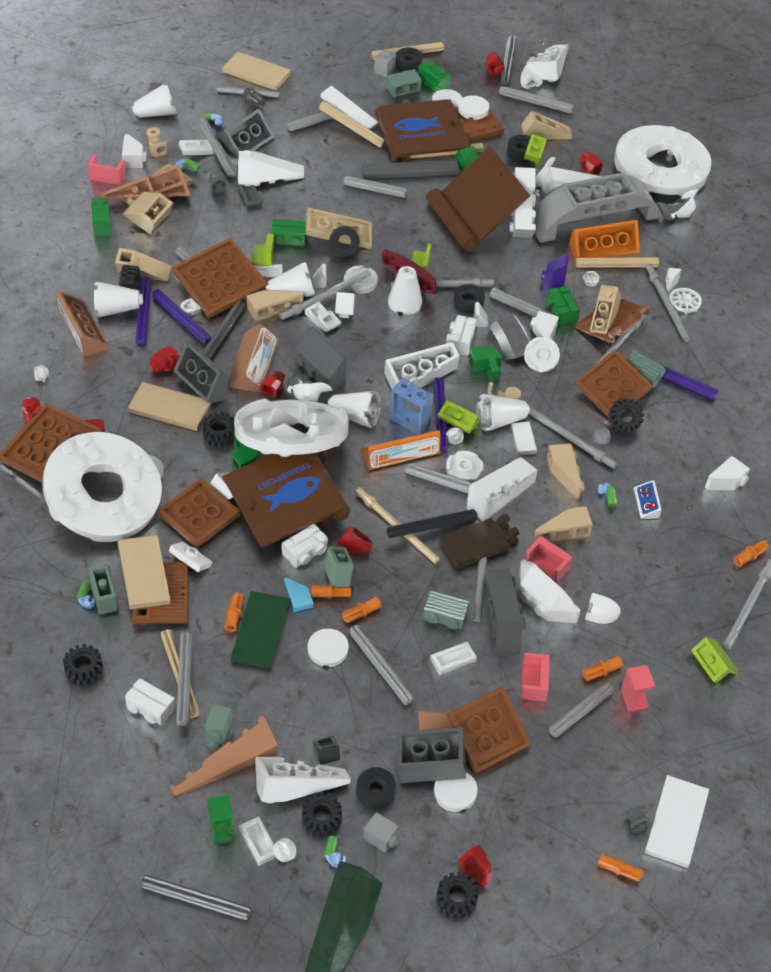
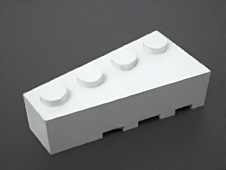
[384,342,459,389]

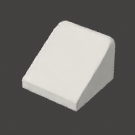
[313,264,327,288]
[665,268,681,292]
[474,302,488,327]

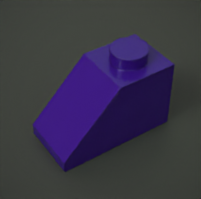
[541,254,570,289]

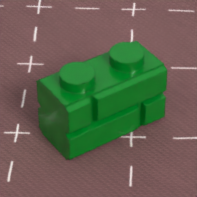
[418,60,451,92]
[271,219,306,246]
[546,286,580,325]
[207,794,235,843]

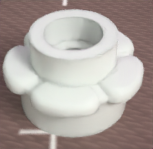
[583,271,600,287]
[34,364,49,382]
[446,428,464,445]

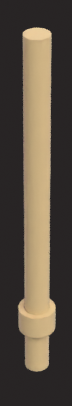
[355,487,441,565]

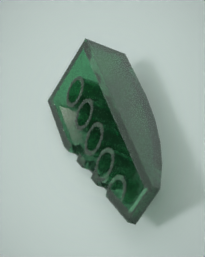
[305,861,383,972]

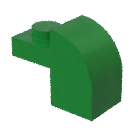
[455,146,480,171]
[91,198,111,237]
[469,346,502,384]
[231,434,260,470]

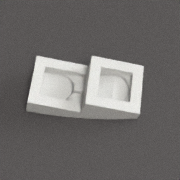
[304,302,341,332]

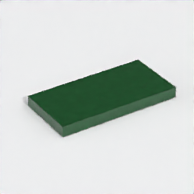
[231,591,290,669]

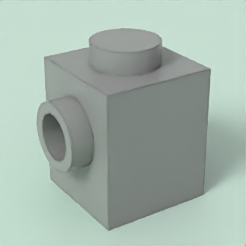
[374,50,396,77]
[363,812,399,853]

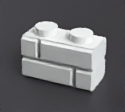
[446,315,478,356]
[282,524,328,568]
[125,678,176,725]

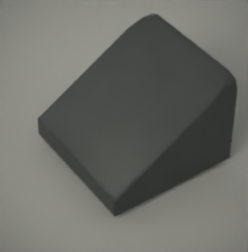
[313,736,341,764]

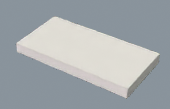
[645,775,709,868]

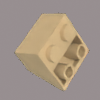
[123,192,173,235]

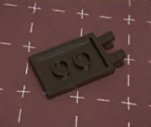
[439,513,520,569]

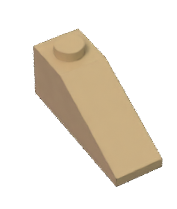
[521,111,572,140]
[247,291,303,322]
[533,506,593,543]

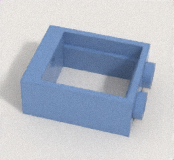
[390,378,433,435]

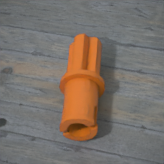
[733,540,769,567]
[310,583,351,599]
[224,592,244,632]
[342,596,382,623]
[582,655,623,681]
[597,853,643,882]

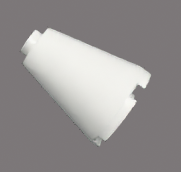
[132,83,177,118]
[266,262,315,297]
[388,266,423,315]
[94,282,143,317]
[328,391,381,428]
[476,394,530,431]

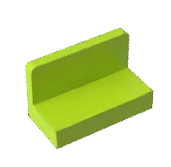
[524,134,547,170]
[251,234,274,266]
[412,243,431,271]
[438,400,480,434]
[691,637,739,683]

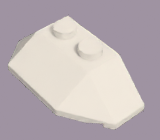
[519,559,581,623]

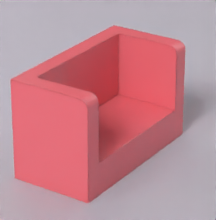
[88,155,126,185]
[525,536,573,583]
[521,653,550,702]
[621,665,655,712]

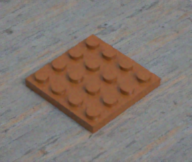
[172,237,268,318]
[0,403,102,482]

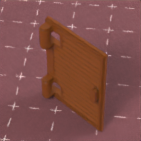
[574,298,651,343]
[132,562,188,625]

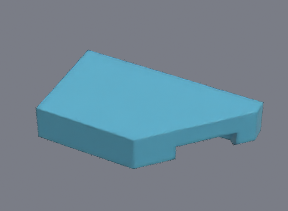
[284,578,313,612]

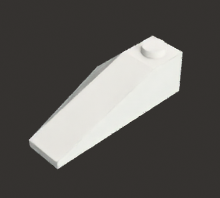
[527,44,569,82]
[238,150,304,186]
[255,757,351,804]

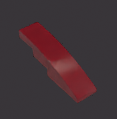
[381,249,437,294]

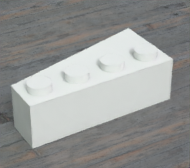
[509,167,536,238]
[539,167,602,201]
[467,457,538,521]

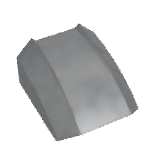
[488,314,533,360]

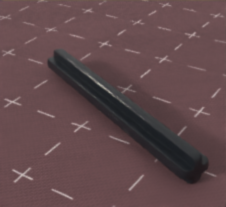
[386,509,477,538]

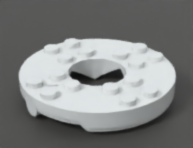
[614,125,712,197]
[234,398,349,457]
[42,432,162,542]

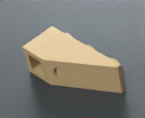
[115,248,172,282]
[589,285,621,334]
[547,444,584,500]

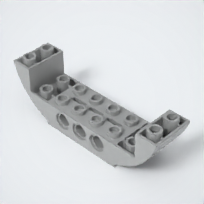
[533,172,661,242]

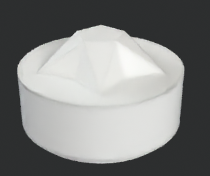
[274,838,296,862]

